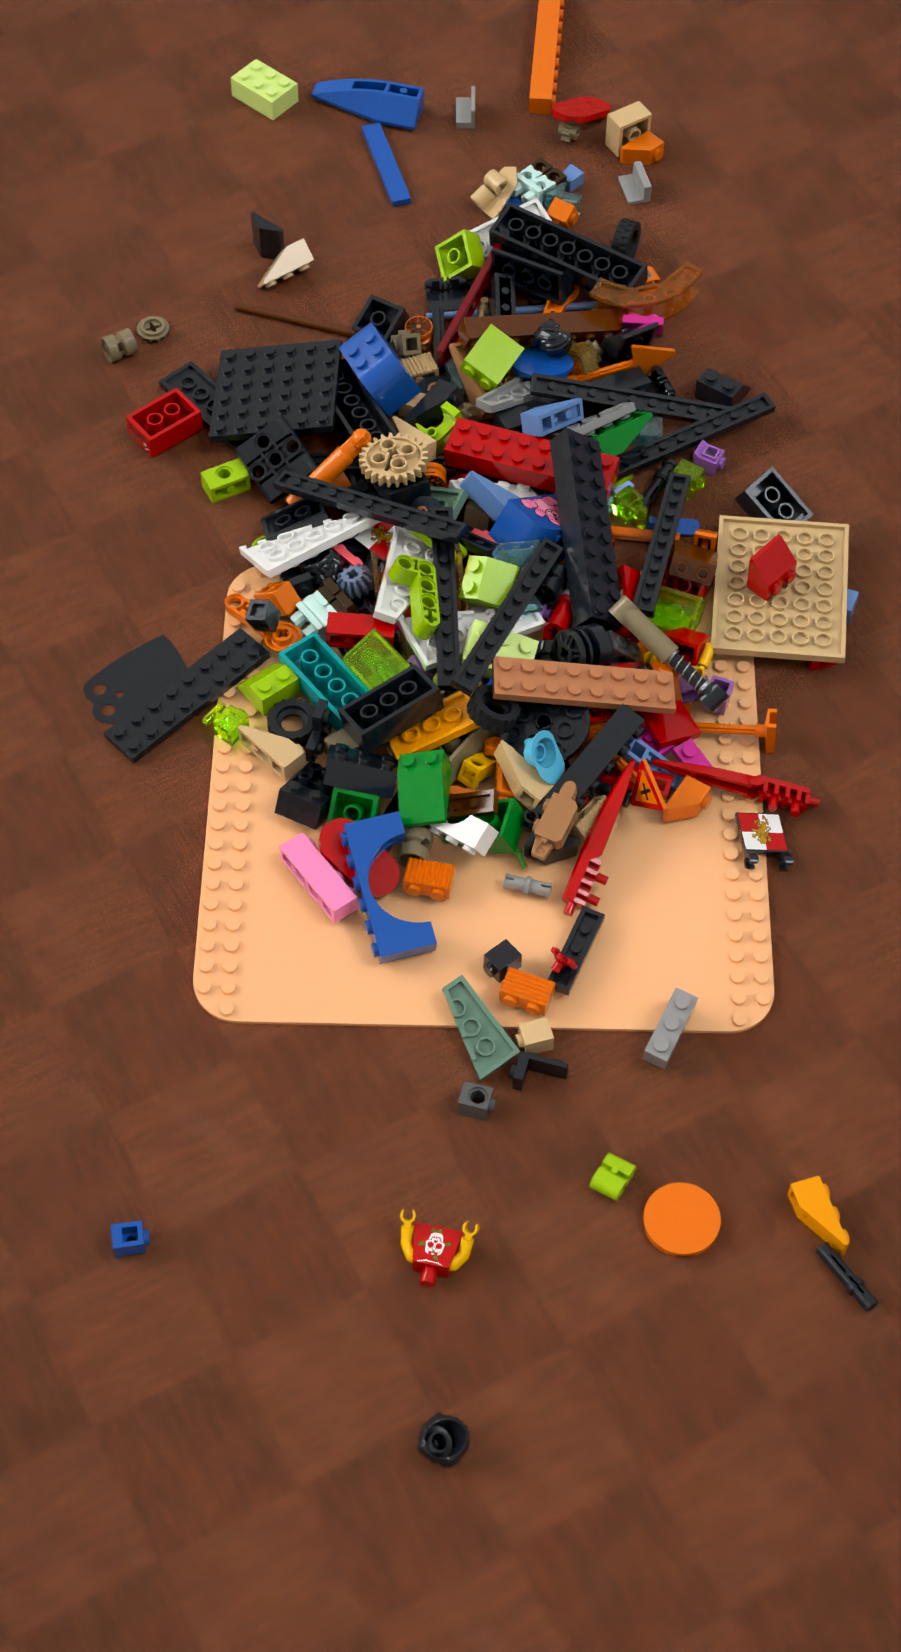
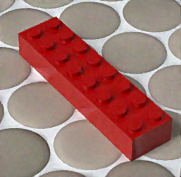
[444,417,620,502]

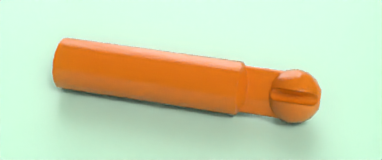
[286,429,372,504]

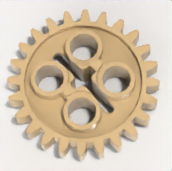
[359,432,429,487]

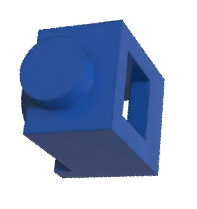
[111,1220,150,1259]

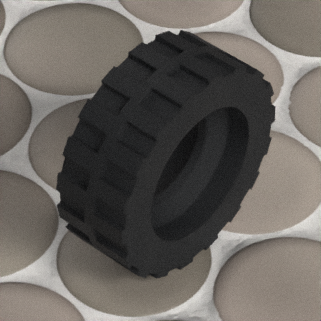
[611,218,641,258]
[467,684,521,734]
[267,698,315,747]

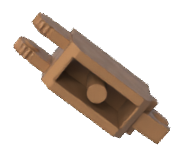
[531,781,578,861]

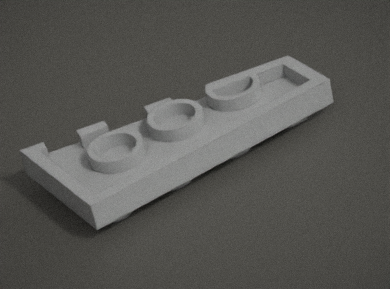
[476,377,541,413]
[545,402,636,440]

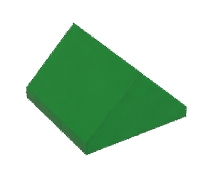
[327,787,380,823]

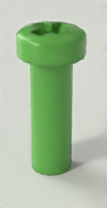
[513,848,527,869]

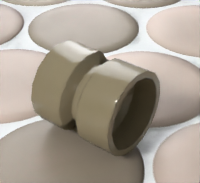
[101,328,138,363]
[397,826,433,867]

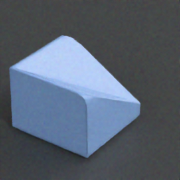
[563,164,584,192]

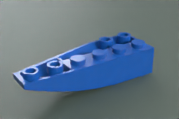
[311,79,424,130]

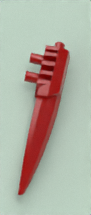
[651,759,820,817]
[562,760,636,916]

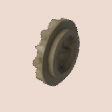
[137,316,169,343]

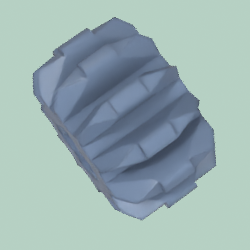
[336,563,374,601]

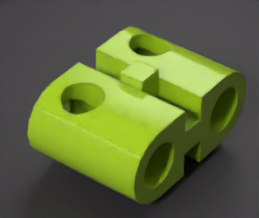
[589,1152,637,1201]

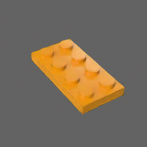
[389,691,480,761]

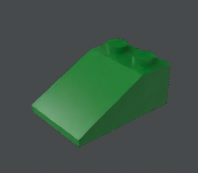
[587,411,653,457]
[397,749,452,828]
[442,798,525,854]

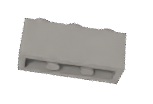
[642,987,698,1070]

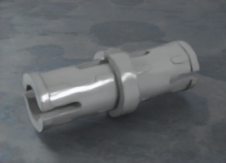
[503,873,552,898]

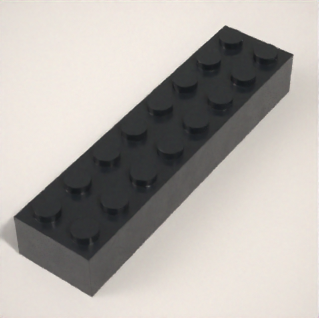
[489,202,648,309]

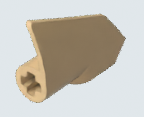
[470,167,518,219]

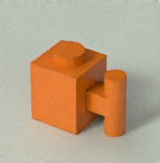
[547,197,579,229]

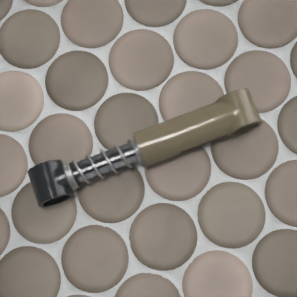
[609,595,730,713]

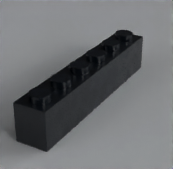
[534,704,646,819]

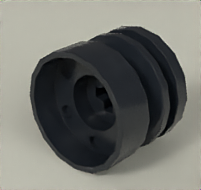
[553,623,612,666]

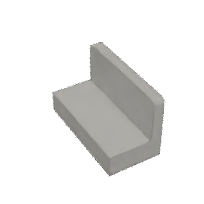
[456,86,475,129]
[618,161,652,205]

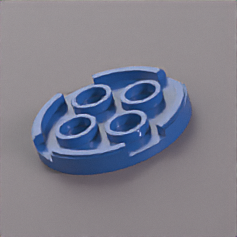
[512,348,574,380]

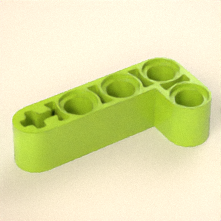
[388,554,440,640]

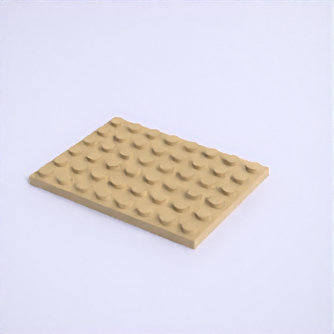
[711,515,849,663]

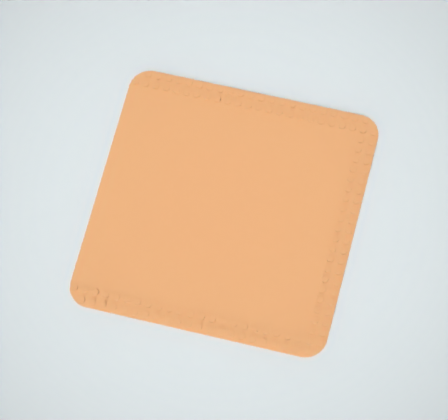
[193,564,774,1034]

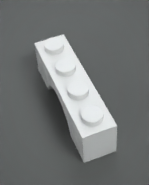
[422,815,499,857]

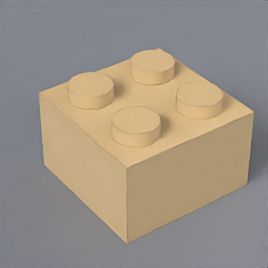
[605,101,652,157]

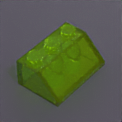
[648,586,707,632]

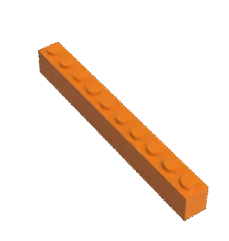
[529,0,565,114]

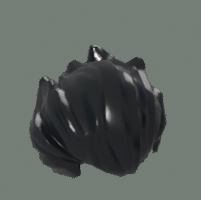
[531,318,573,357]
[301,548,343,590]
[416,1412,470,1468]

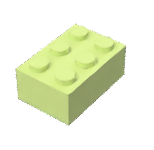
[231,59,299,120]
[460,619,539,680]

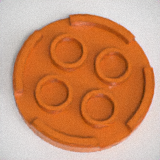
[643,1182,721,1257]

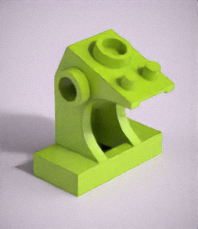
[416,401,463,455]

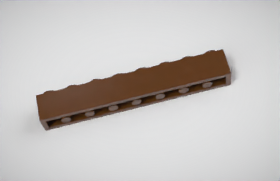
[458,309,620,350]

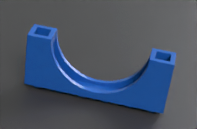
[340,811,437,964]

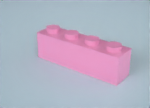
[279,832,359,924]

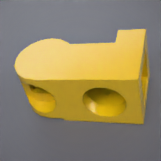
[457,751,496,790]

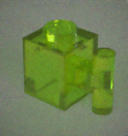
[665,458,706,500]
[612,485,647,529]
[202,702,249,746]

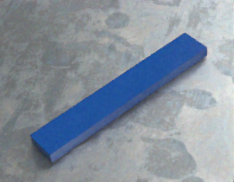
[361,122,411,207]

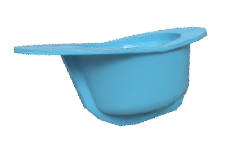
[523,730,565,784]

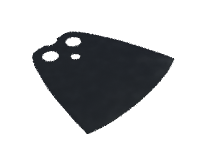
[83,635,199,724]

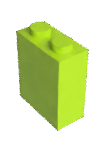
[459,324,525,391]

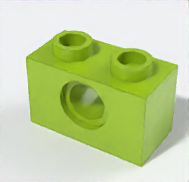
[200,458,251,504]

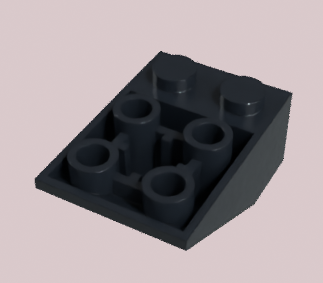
[274,762,334,830]

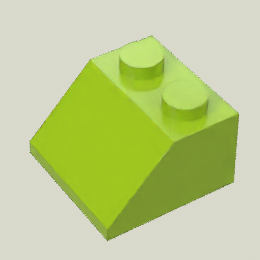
[435,229,485,282]
[458,555,520,609]
[237,663,300,717]

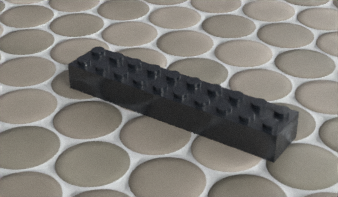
[335,359,431,507]
[550,428,623,632]

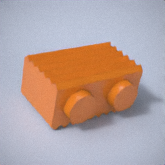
[403,857,455,900]
[499,967,556,1016]

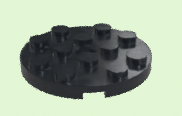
[499,701,591,762]

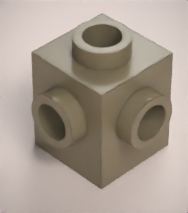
[390,329,422,359]

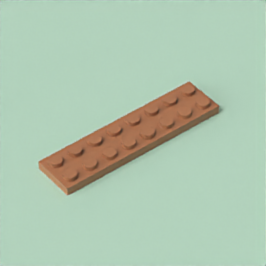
[491,656,676,714]

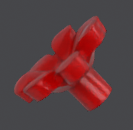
[551,947,578,974]

